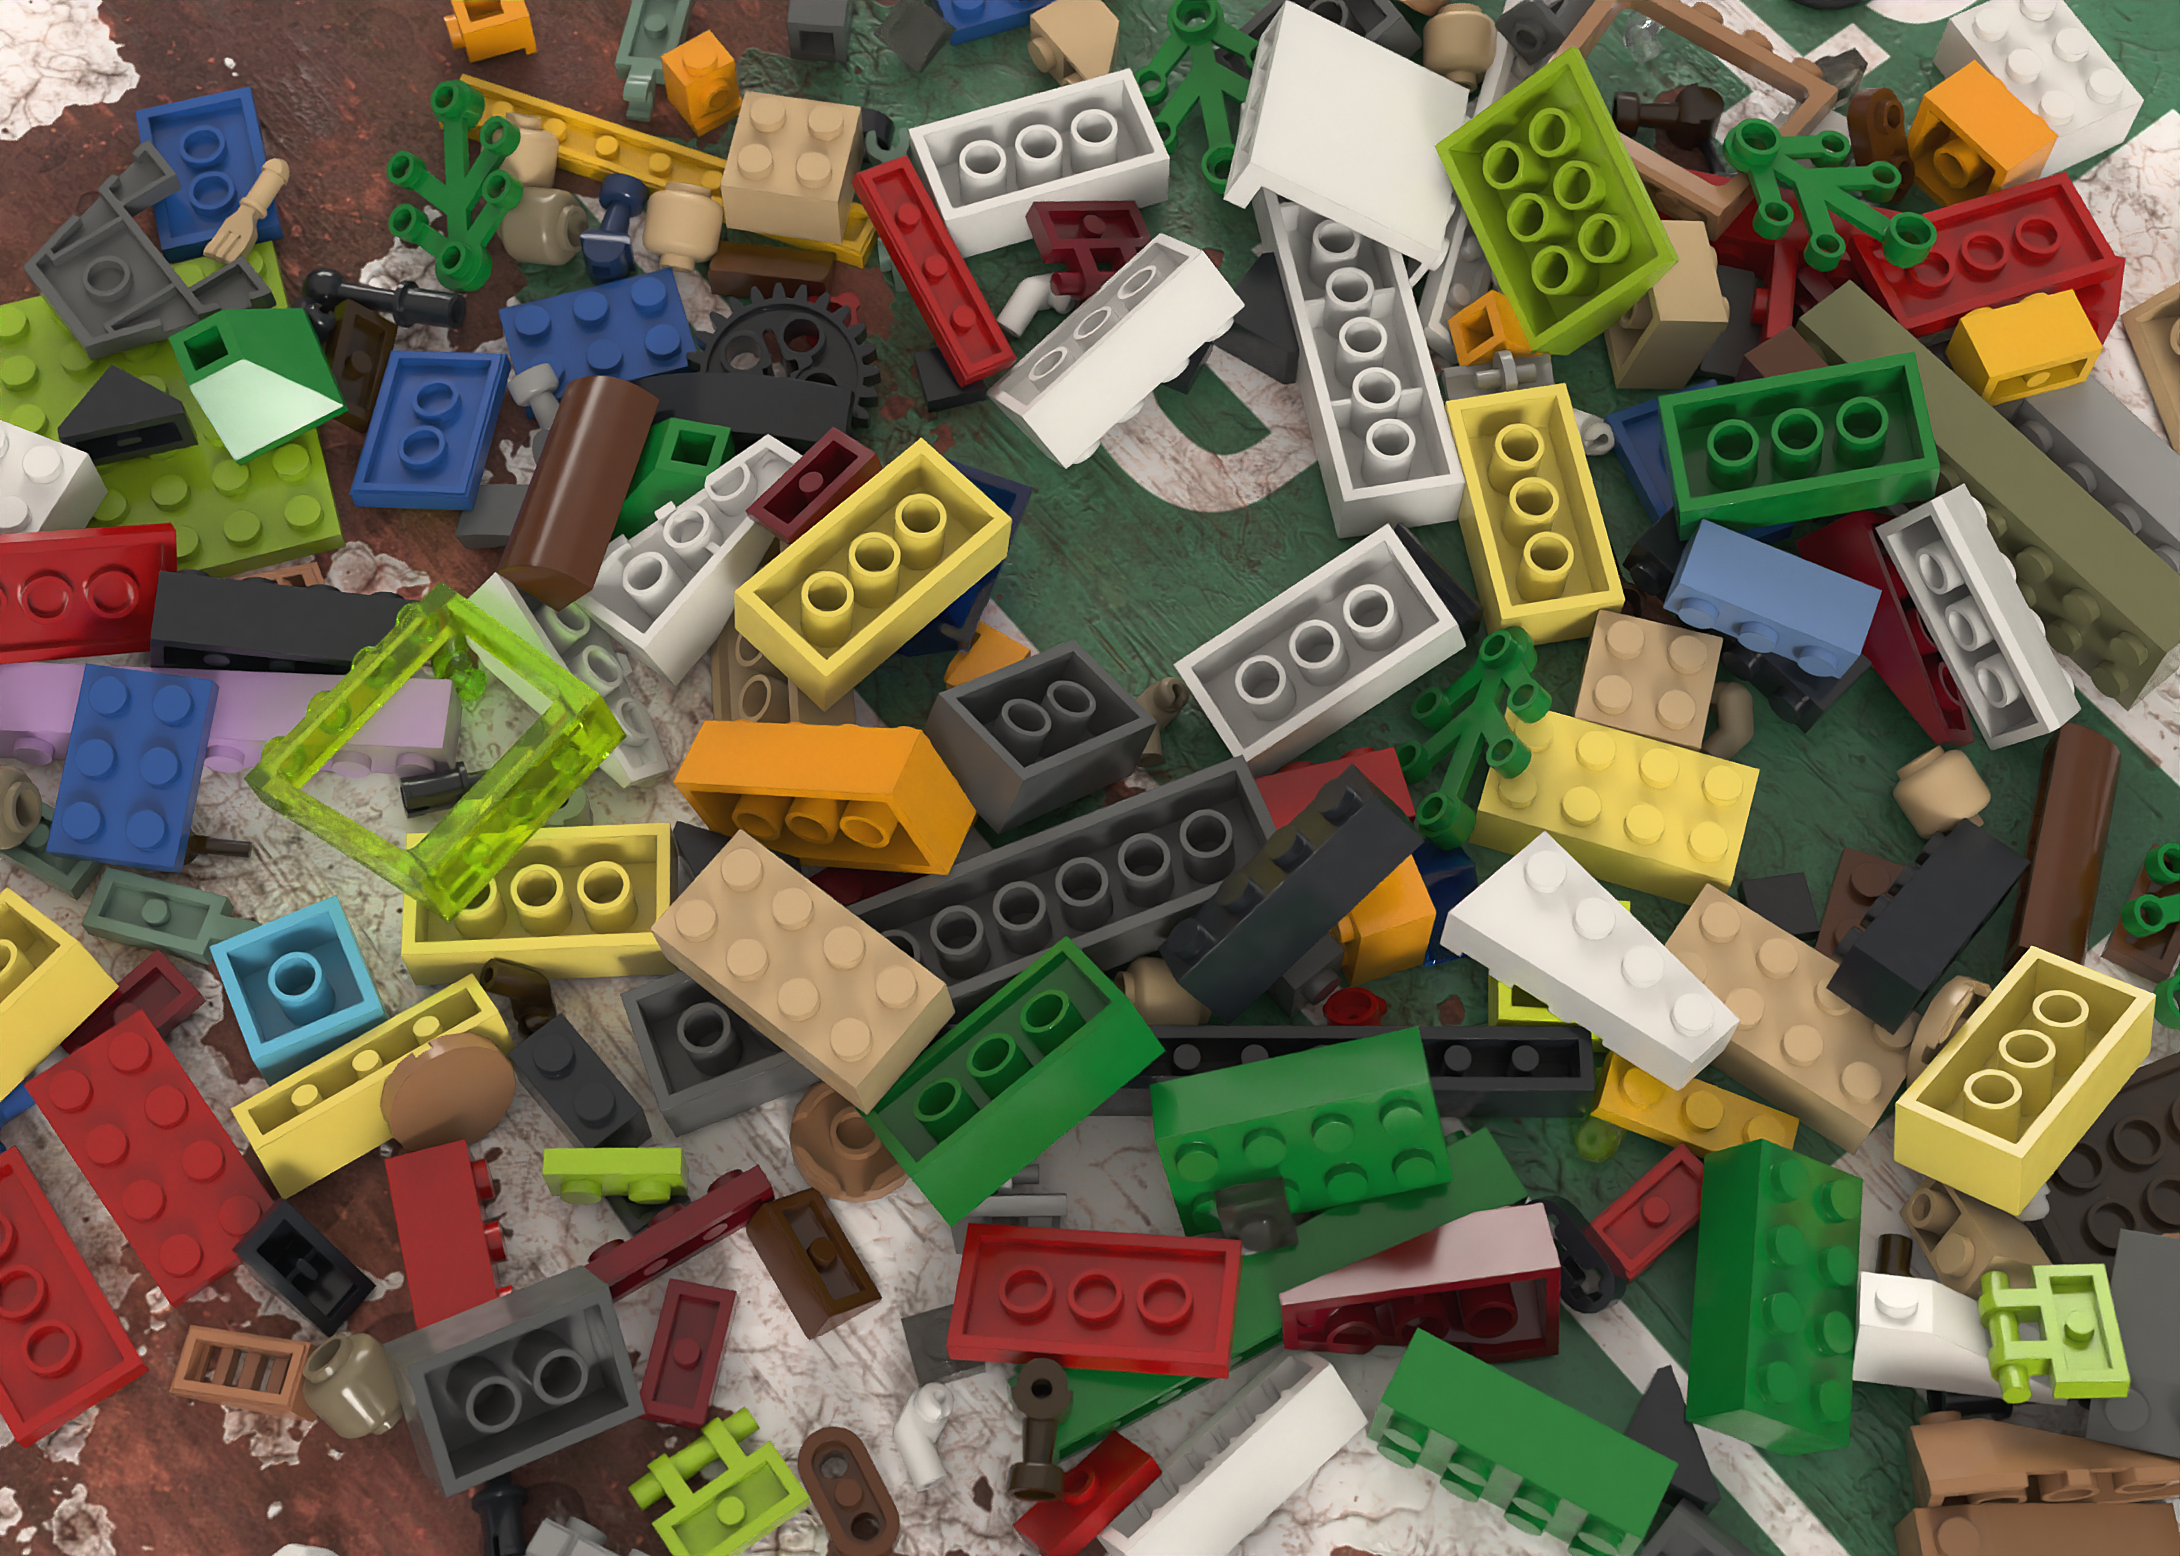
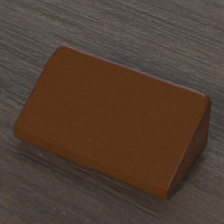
[708,241,837,300]
[746,1188,882,1340]

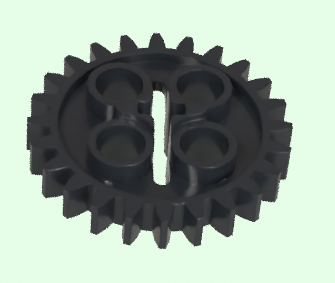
[686,283,881,456]

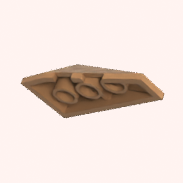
[1905,1411,2180,1508]
[1894,1503,2180,1556]

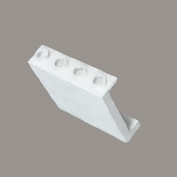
[1223,0,1470,288]

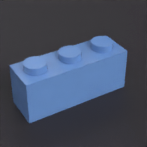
[1663,519,1882,679]

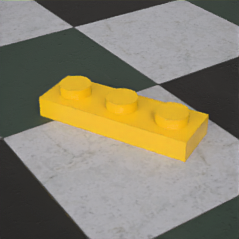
[1590,1050,1800,1159]

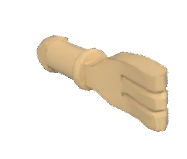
[203,159,290,265]

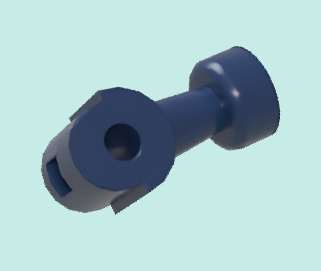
[579,173,648,286]

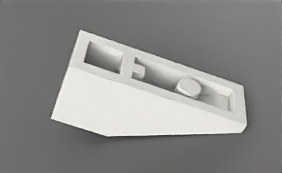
[1853,1272,2068,1406]

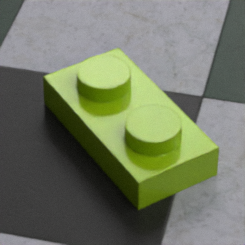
[542,1148,689,1205]

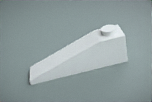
[574,434,802,686]
[452,571,670,788]

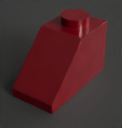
[745,426,883,545]

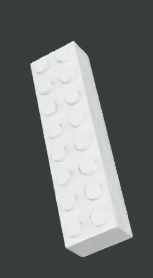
[1239,103,1465,539]

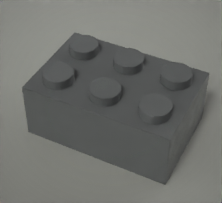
[923,640,1157,835]
[383,1265,645,1498]

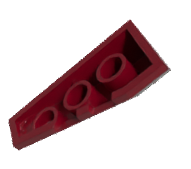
[1795,510,1975,747]
[1279,1203,1561,1364]

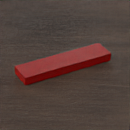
[851,155,1017,388]

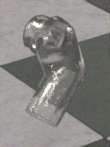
[1623,0,1681,63]

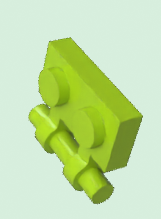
[1977,1264,2131,1404]
[627,1406,811,1556]

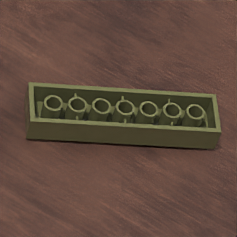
[1795,280,2180,711]

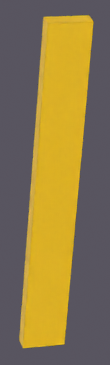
[439,74,879,269]

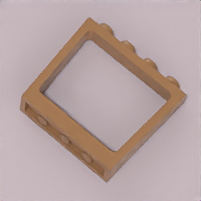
[1545,0,1839,242]

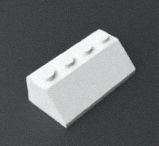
[986,233,1245,469]
[1876,483,2081,751]

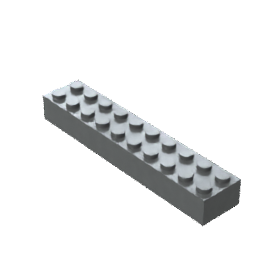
[620,754,1277,1138]

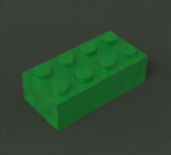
[1658,351,1940,541]
[1150,1026,1454,1237]
[1685,1138,1863,1457]
[1367,1328,1678,1556]

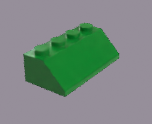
[855,936,1165,1228]

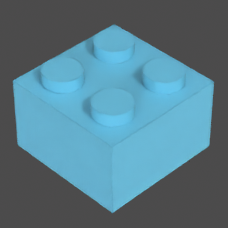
[209,895,389,1087]

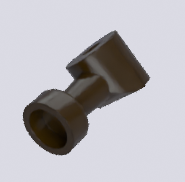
[1611,83,1724,152]
[1006,1358,1073,1502]

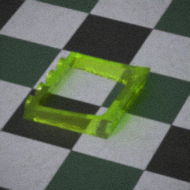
[243,581,627,923]

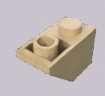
[1028,0,1119,87]
[1898,1176,2052,1301]

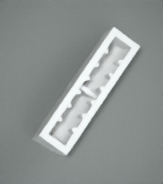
[1096,1349,1368,1556]

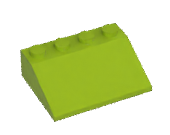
[1435,46,1679,355]

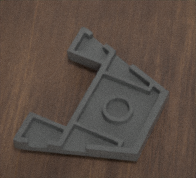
[23,140,277,360]

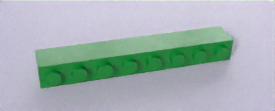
[1007,1127,1529,1465]

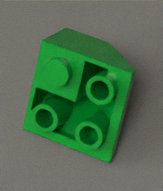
[168,308,349,466]
[609,417,735,543]

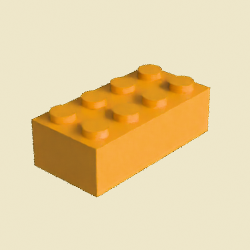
[673,719,977,875]

